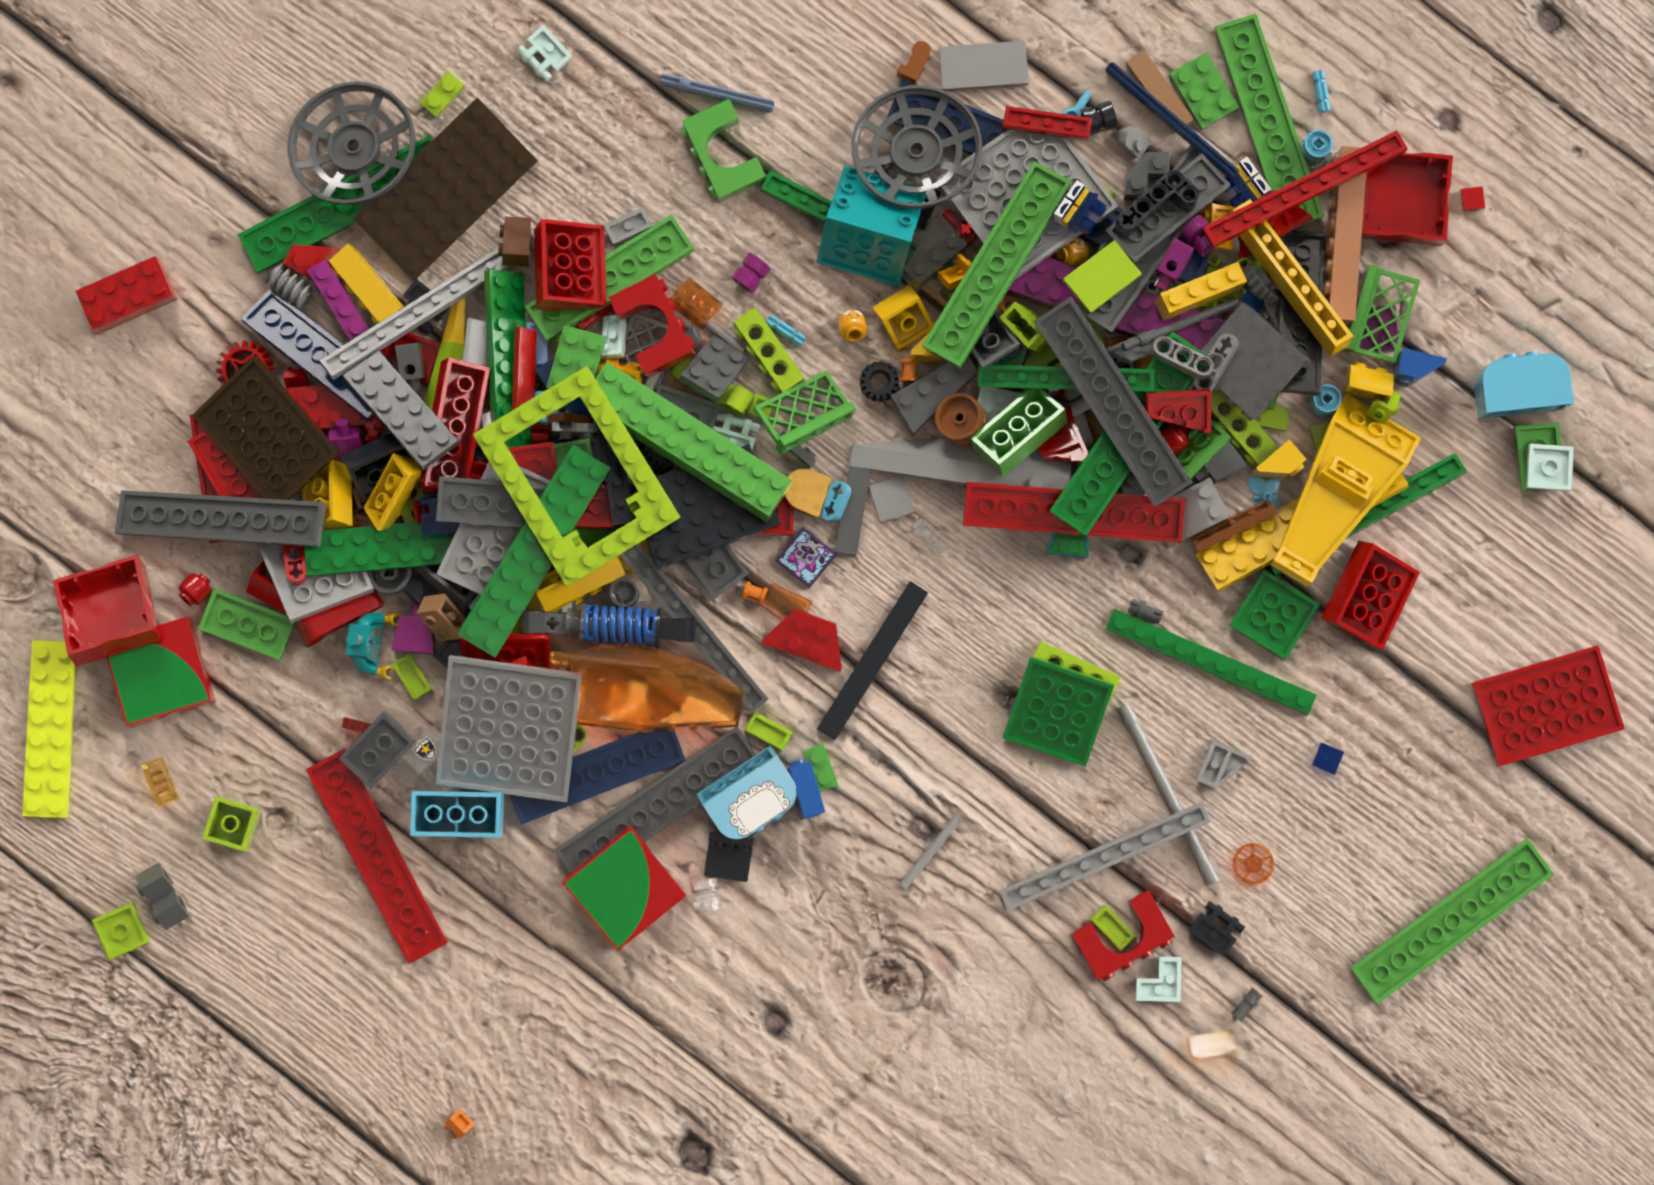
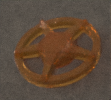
[1232,843,1274,884]

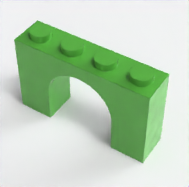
[680,99,766,202]

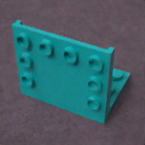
[816,165,926,287]

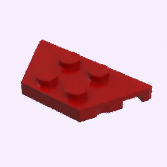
[1238,190,1314,259]
[1038,389,1088,463]
[761,608,842,672]

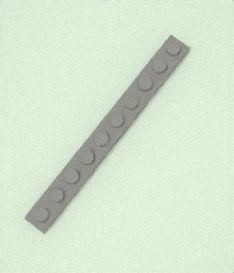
[320,249,513,380]
[999,802,1211,911]

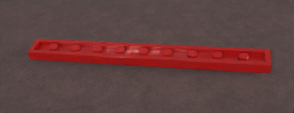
[1203,130,1408,248]

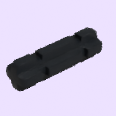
[916,189,941,230]

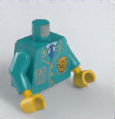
[346,612,401,680]

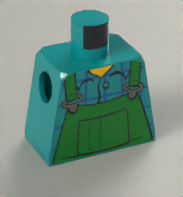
[1046,533,1089,559]

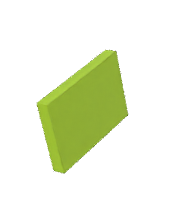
[1062,240,1142,314]

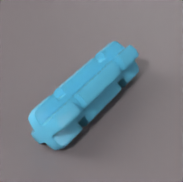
[1312,70,1331,113]
[766,315,806,347]

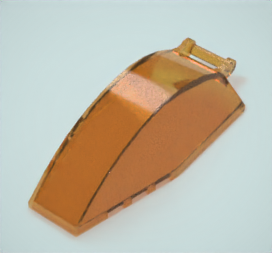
[550,645,744,733]

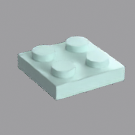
[1526,444,1574,491]

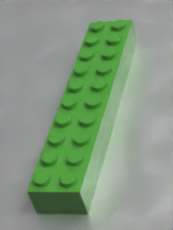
[582,362,792,523]

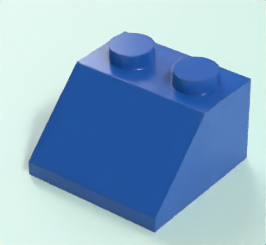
[1392,348,1447,387]

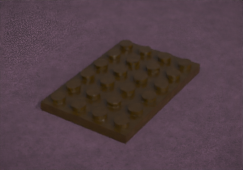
[192,355,341,500]

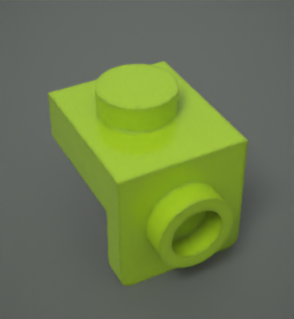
[1366,391,1401,424]

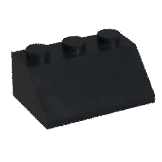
[341,433,413,502]

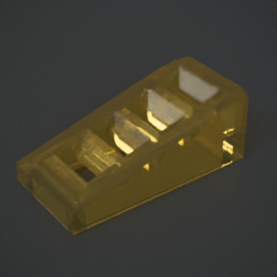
[141,756,179,806]

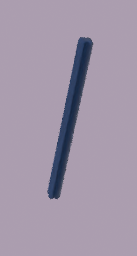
[1106,62,1239,180]

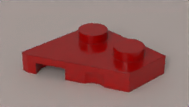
[282,244,341,281]

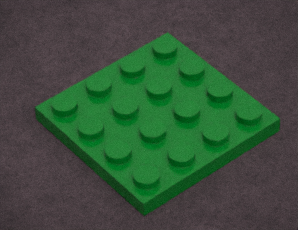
[1002,655,1114,767]

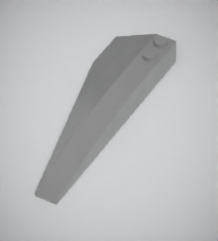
[849,438,1072,489]

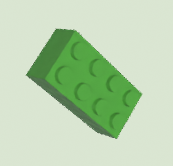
[970,388,1068,477]

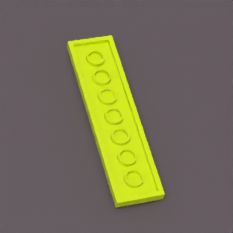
[22,641,76,818]

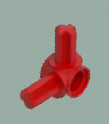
[941,209,978,250]

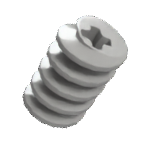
[265,263,313,310]

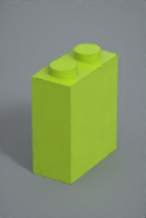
[999,302,1050,353]

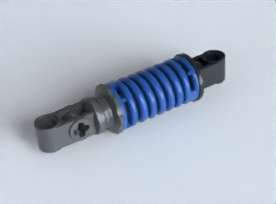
[521,603,696,649]

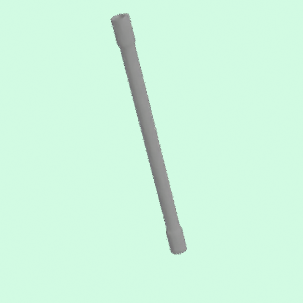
[1118,702,1220,885]

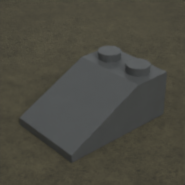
[970,311,1021,369]

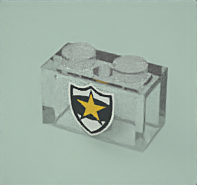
[403,725,441,775]

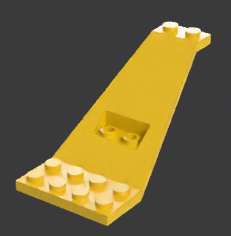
[1271,393,1421,588]

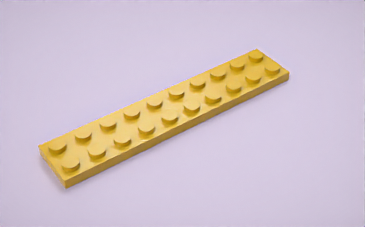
[1195,474,1409,592]

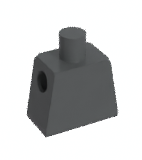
[1193,440,1247,484]

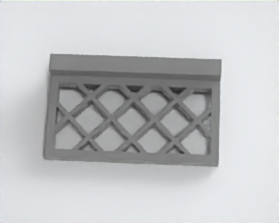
[614,313,668,393]

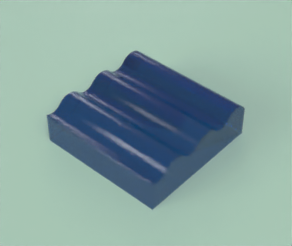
[1311,742,1344,775]

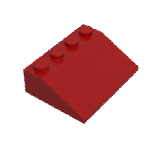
[534,219,607,311]
[1321,540,1420,650]

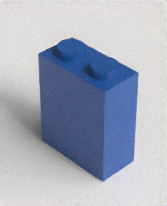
[786,759,825,821]

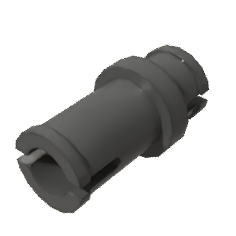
[1128,599,1164,624]
[1231,987,1263,1022]

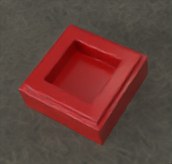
[1460,186,1486,211]

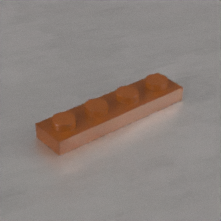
[1190,499,1277,553]

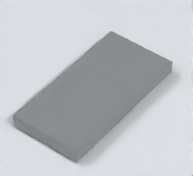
[939,41,1029,91]

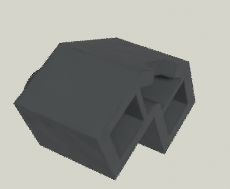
[1123,152,1170,200]
[136,862,189,930]

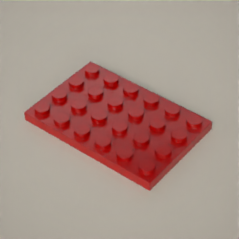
[1471,645,1625,767]

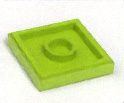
[91,902,151,961]

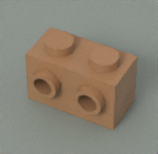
[417,594,466,642]

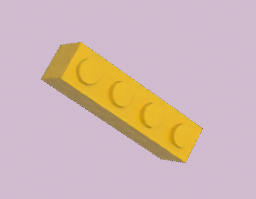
[329,244,404,325]
[1155,262,1247,321]
[536,556,626,612]

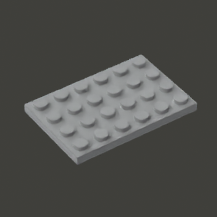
[436,462,550,595]
[256,490,374,623]

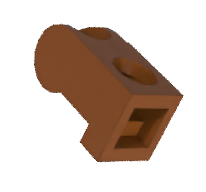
[897,41,931,84]

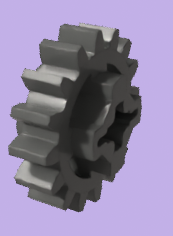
[1242,262,1280,305]

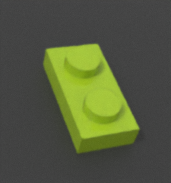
[420,71,465,118]

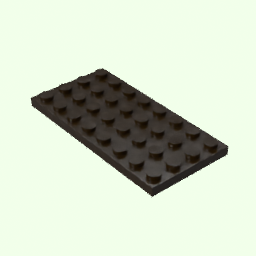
[352,97,538,281]

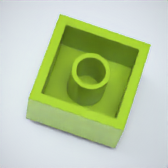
[202,796,262,852]

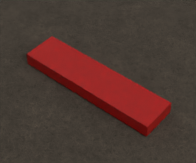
[1002,106,1092,141]
[512,327,537,411]

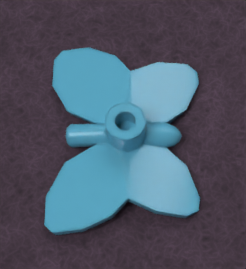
[1247,476,1282,510]

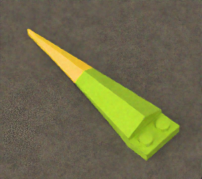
[424,297,466,411]

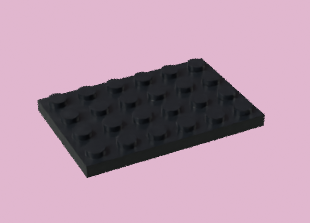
[629,444,781,569]

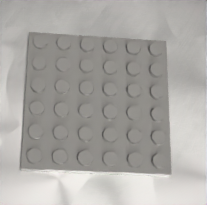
[936,106,1119,280]
[435,655,582,802]

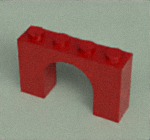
[608,274,696,378]
[1070,890,1175,982]

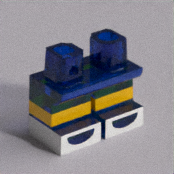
[1223,157,1271,208]
[1054,180,1107,234]

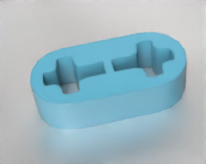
[821,481,851,522]

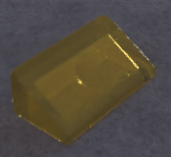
[1188,1029,1237,1060]

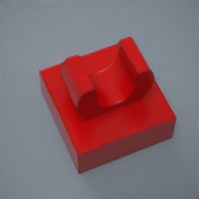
[283,366,309,388]

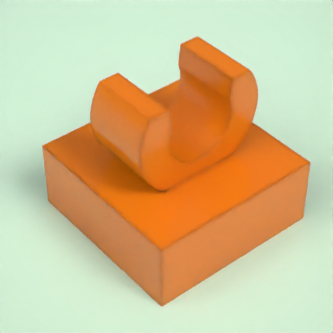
[444,1109,475,1140]

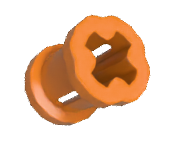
[899,359,919,383]
[741,581,768,607]

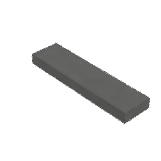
[835,466,871,556]

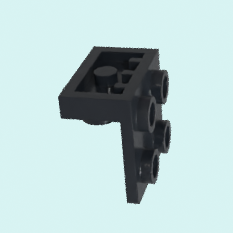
[704,832,754,882]

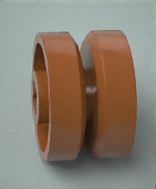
[935,393,989,447]

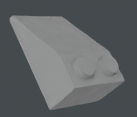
[1165,478,1230,548]

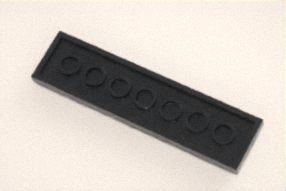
[1278,230,1326,396]

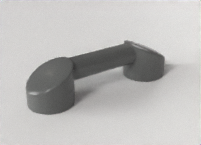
[650,309,702,347]

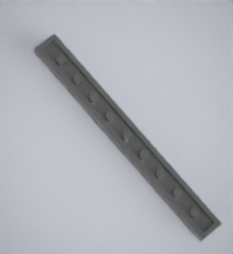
[620,543,769,713]

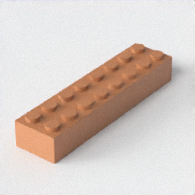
[1324,146,1366,328]

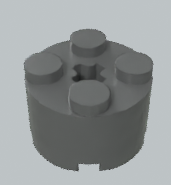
[367,568,415,596]

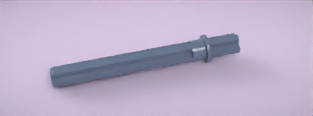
[659,73,774,112]

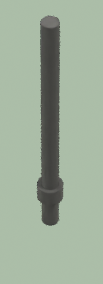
[1121,298,1240,351]

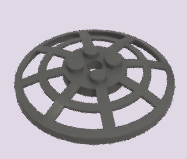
[287,81,416,205]
[851,85,982,209]

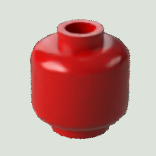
[1160,424,1190,456]
[178,573,211,606]

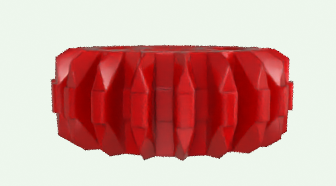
[216,340,276,387]

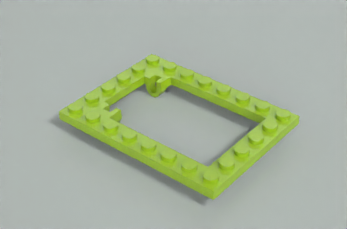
[473,366,680,587]

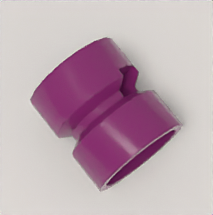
[1180,215,1216,257]
[731,252,771,294]

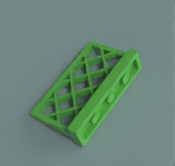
[1345,265,1421,364]
[753,370,856,455]

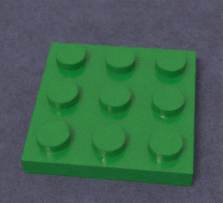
[1229,570,1320,660]

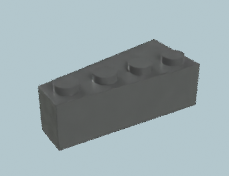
[890,355,978,437]

